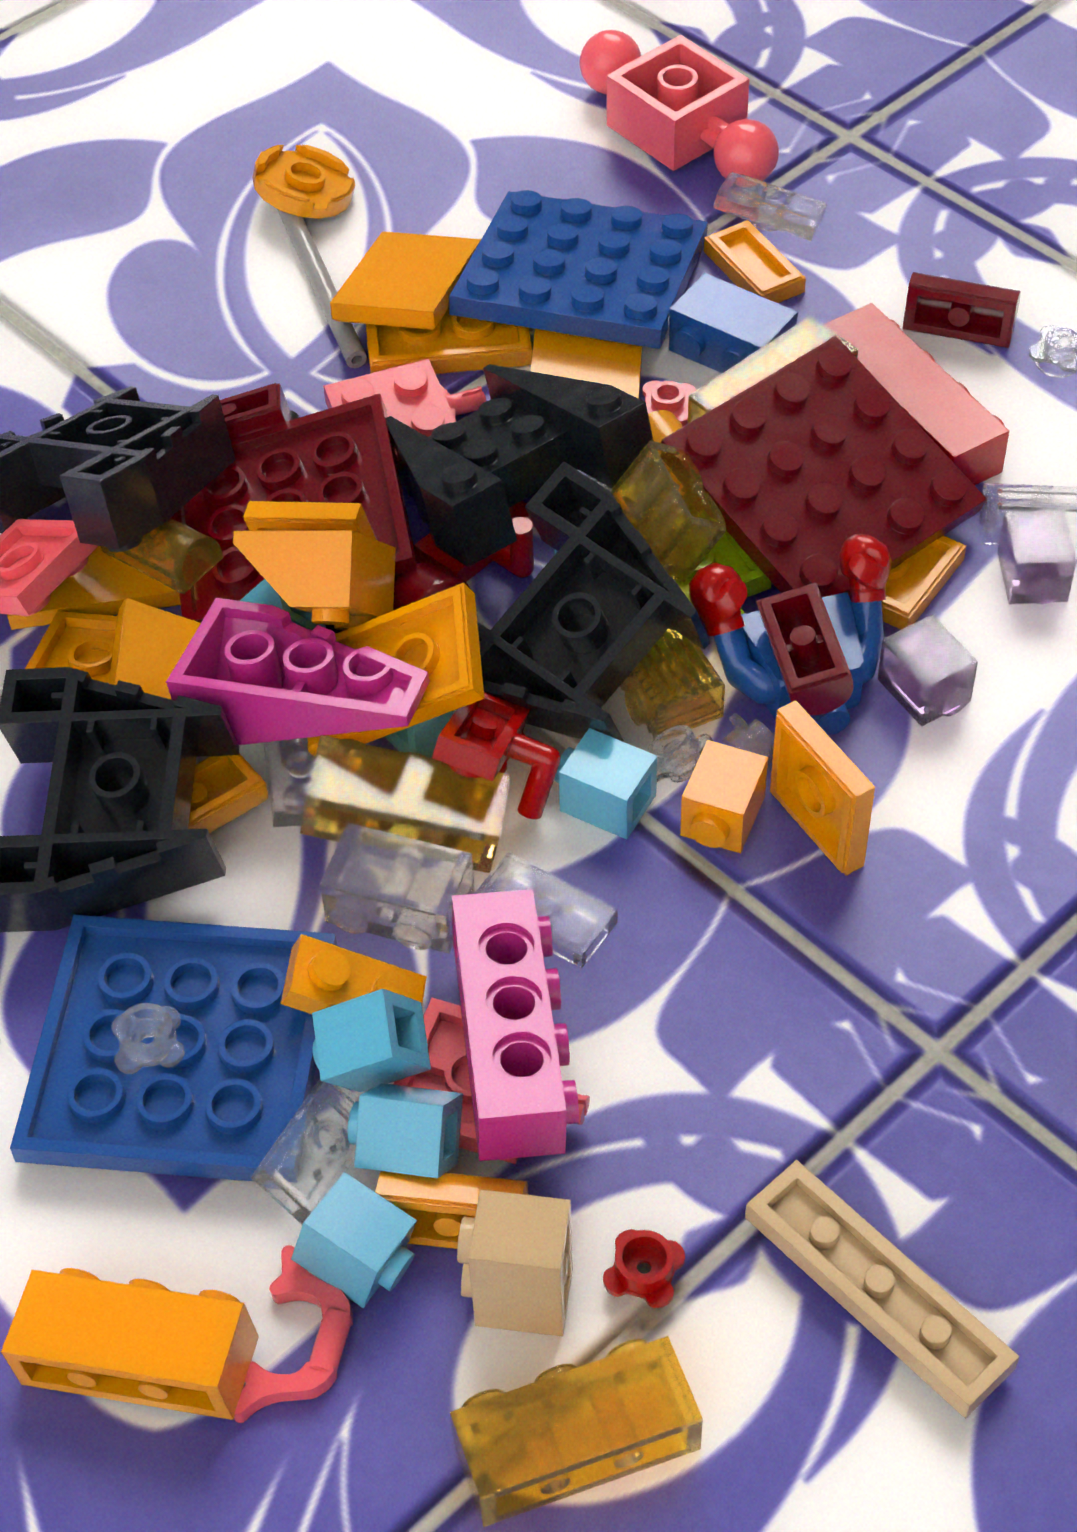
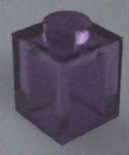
[997,509,1077,604]
[877,614,978,727]

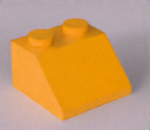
[233,530,396,630]

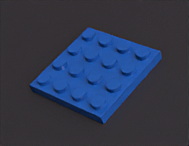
[449,190,708,349]
[10,915,337,1185]

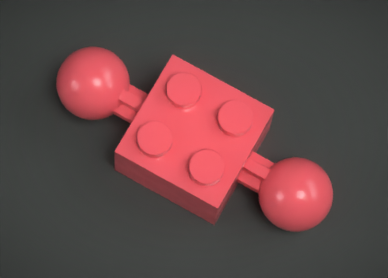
[580,30,779,186]

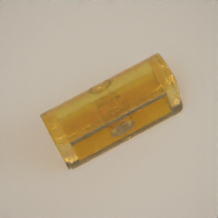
[101,518,224,594]

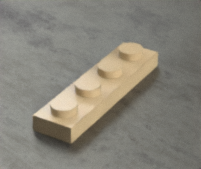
[745,1160,1020,1419]

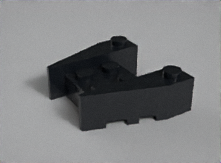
[387,364,658,567]
[0,386,236,552]
[477,461,710,742]
[0,667,240,932]

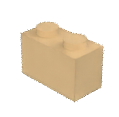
[457,1190,573,1336]

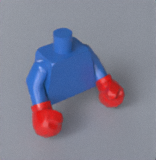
[689,534,892,735]

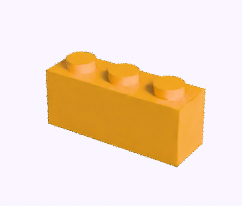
[1,1268,259,1420]

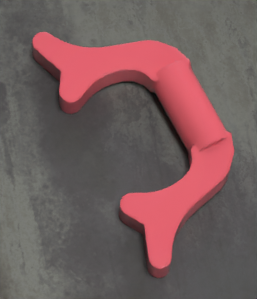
[234,1245,353,1423]

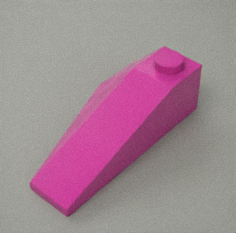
[166,598,430,745]

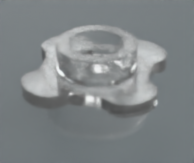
[1029,325,1077,378]
[722,713,774,771]
[647,725,713,783]
[112,1003,185,1074]

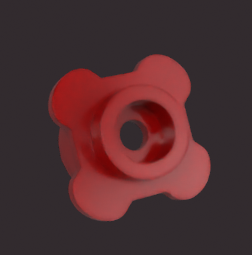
[603,1229,685,1308]

